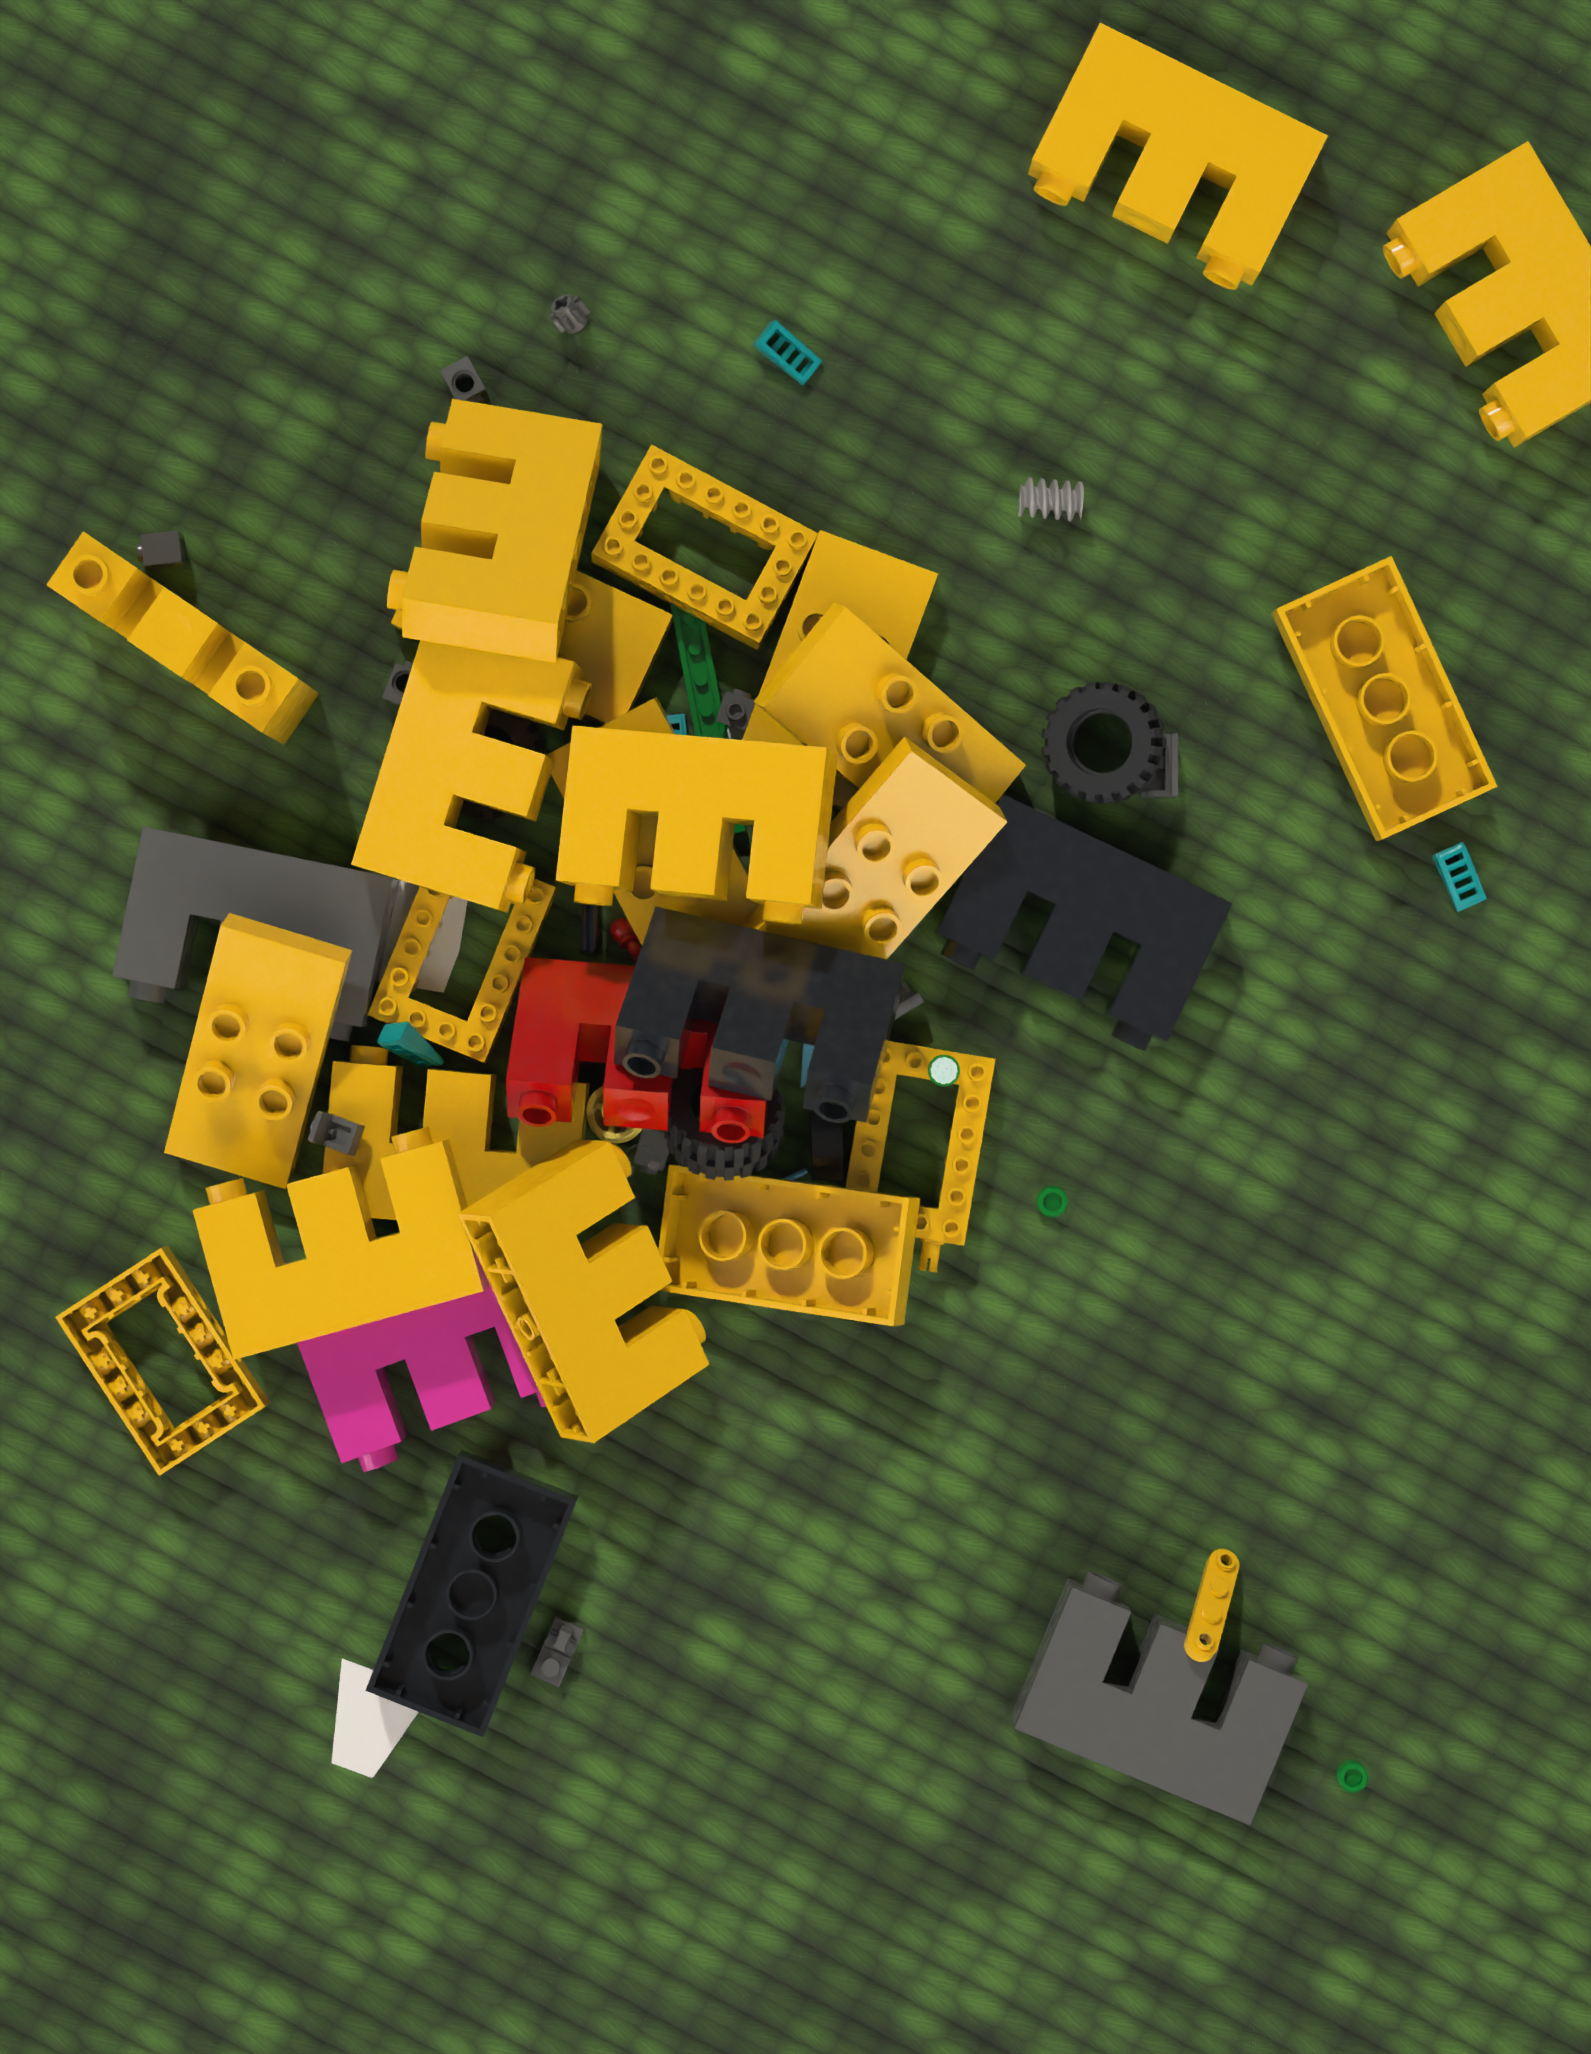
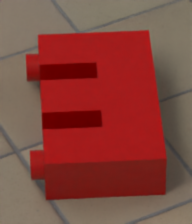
[506,957,767,1143]

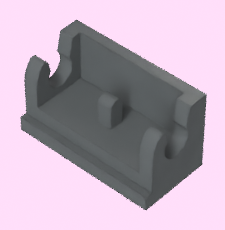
[1140,733,1178,799]

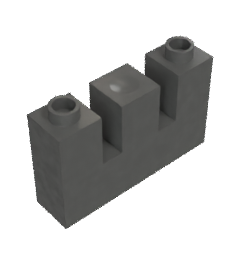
[112,827,399,1042]
[1011,1571,1308,1825]

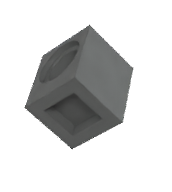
[440,356,488,404]
[137,530,187,570]
[382,661,413,706]
[633,1129,670,1175]

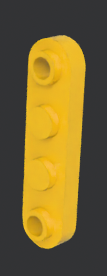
[1184,1549,1239,1662]

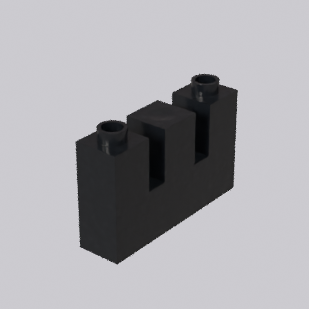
[935,794,1233,1051]
[614,906,905,1123]

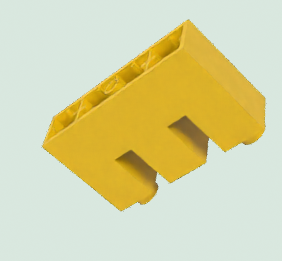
[1028,23,1328,290]
[1383,141,1591,448]
[387,399,603,663]
[47,531,320,745]
[351,640,592,913]
[556,726,838,924]
[323,1045,590,1220]
[192,1127,489,1360]
[458,1139,709,1443]

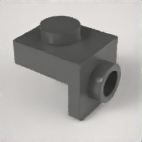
[717,689,755,731]
[308,1111,365,1156]

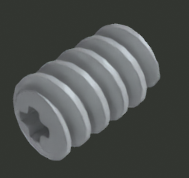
[1018,477,1084,521]

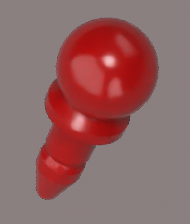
[610,918,641,963]

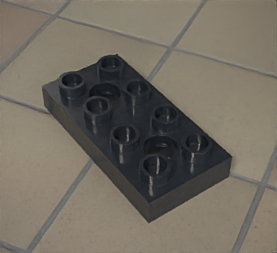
[365,1450,579,1737]

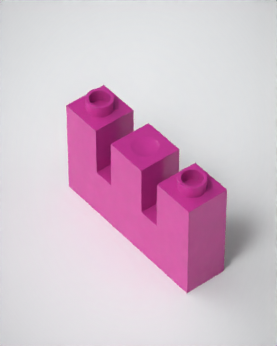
[297,1279,546,1472]

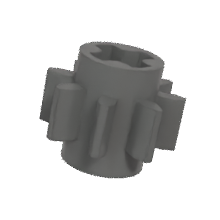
[549,294,590,334]

